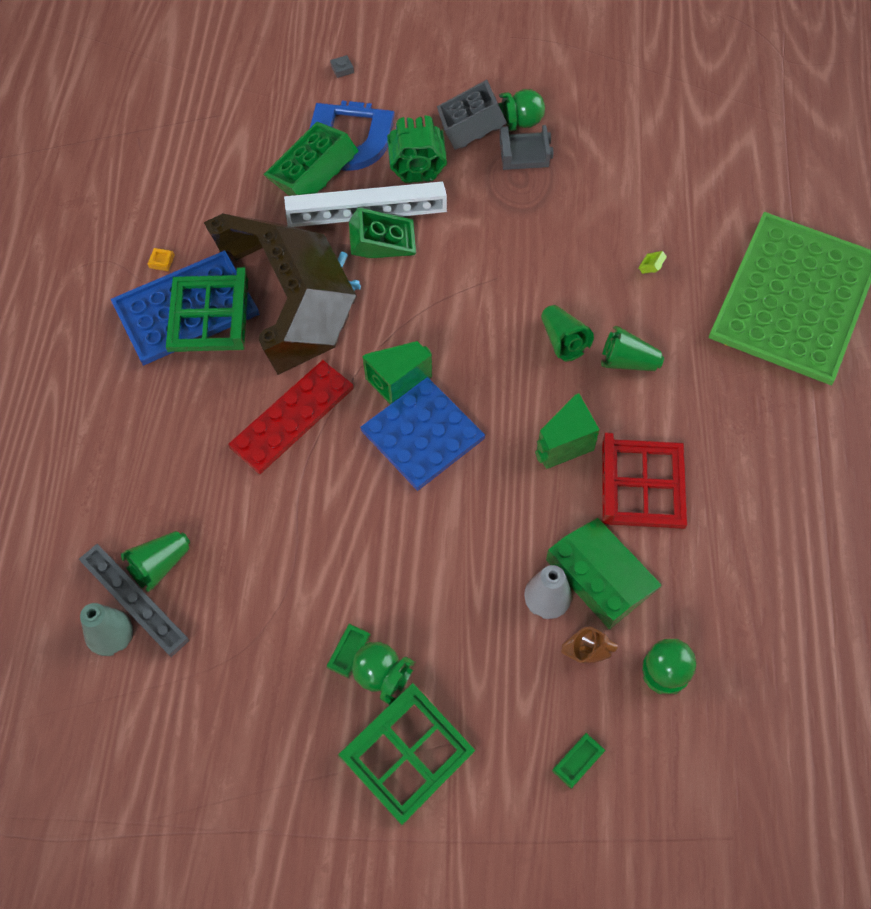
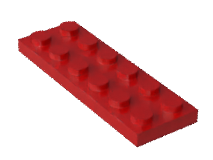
[228,360,354,475]

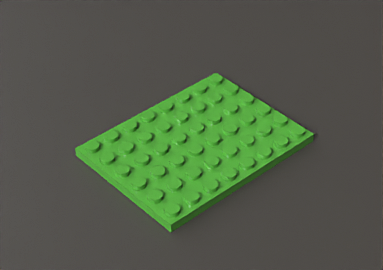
[708,212,871,386]

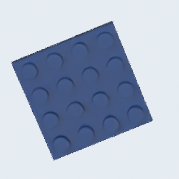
[360,377,485,491]

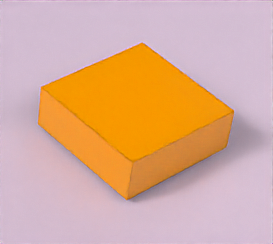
[147,248,175,271]

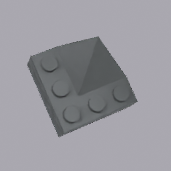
[437,80,507,150]

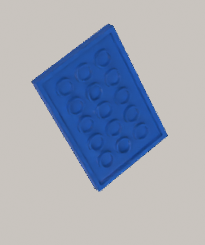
[110,250,259,366]

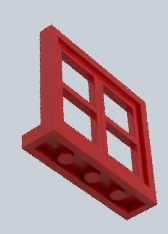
[602,433,687,529]

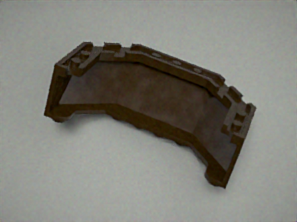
[204,213,357,375]

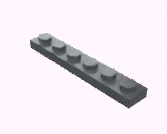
[79,544,190,657]

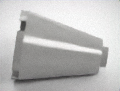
[524,565,572,619]

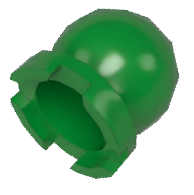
[498,89,546,132]
[642,639,697,694]
[351,642,416,705]

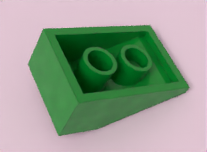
[349,207,416,258]

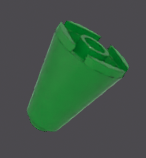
[541,305,594,362]
[601,326,664,371]
[121,531,190,592]

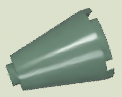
[80,603,134,656]

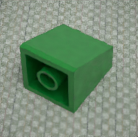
[362,341,432,404]
[535,393,600,469]

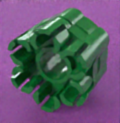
[387,115,447,183]

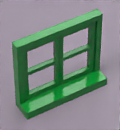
[166,267,249,352]
[338,683,476,825]

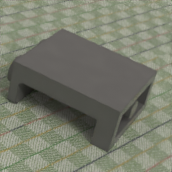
[499,125,553,170]

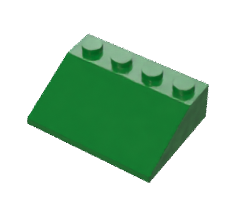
[264,122,359,196]
[546,518,662,630]

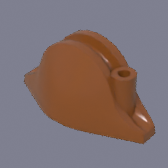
[561,626,618,663]

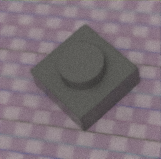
[330,55,354,78]

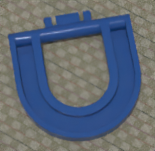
[310,100,395,171]

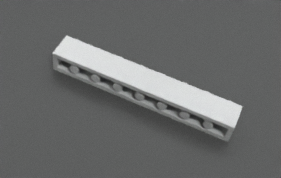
[284,182,447,227]

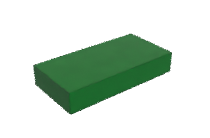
[326,624,371,679]
[552,733,606,789]

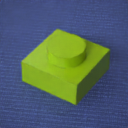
[638,251,667,274]

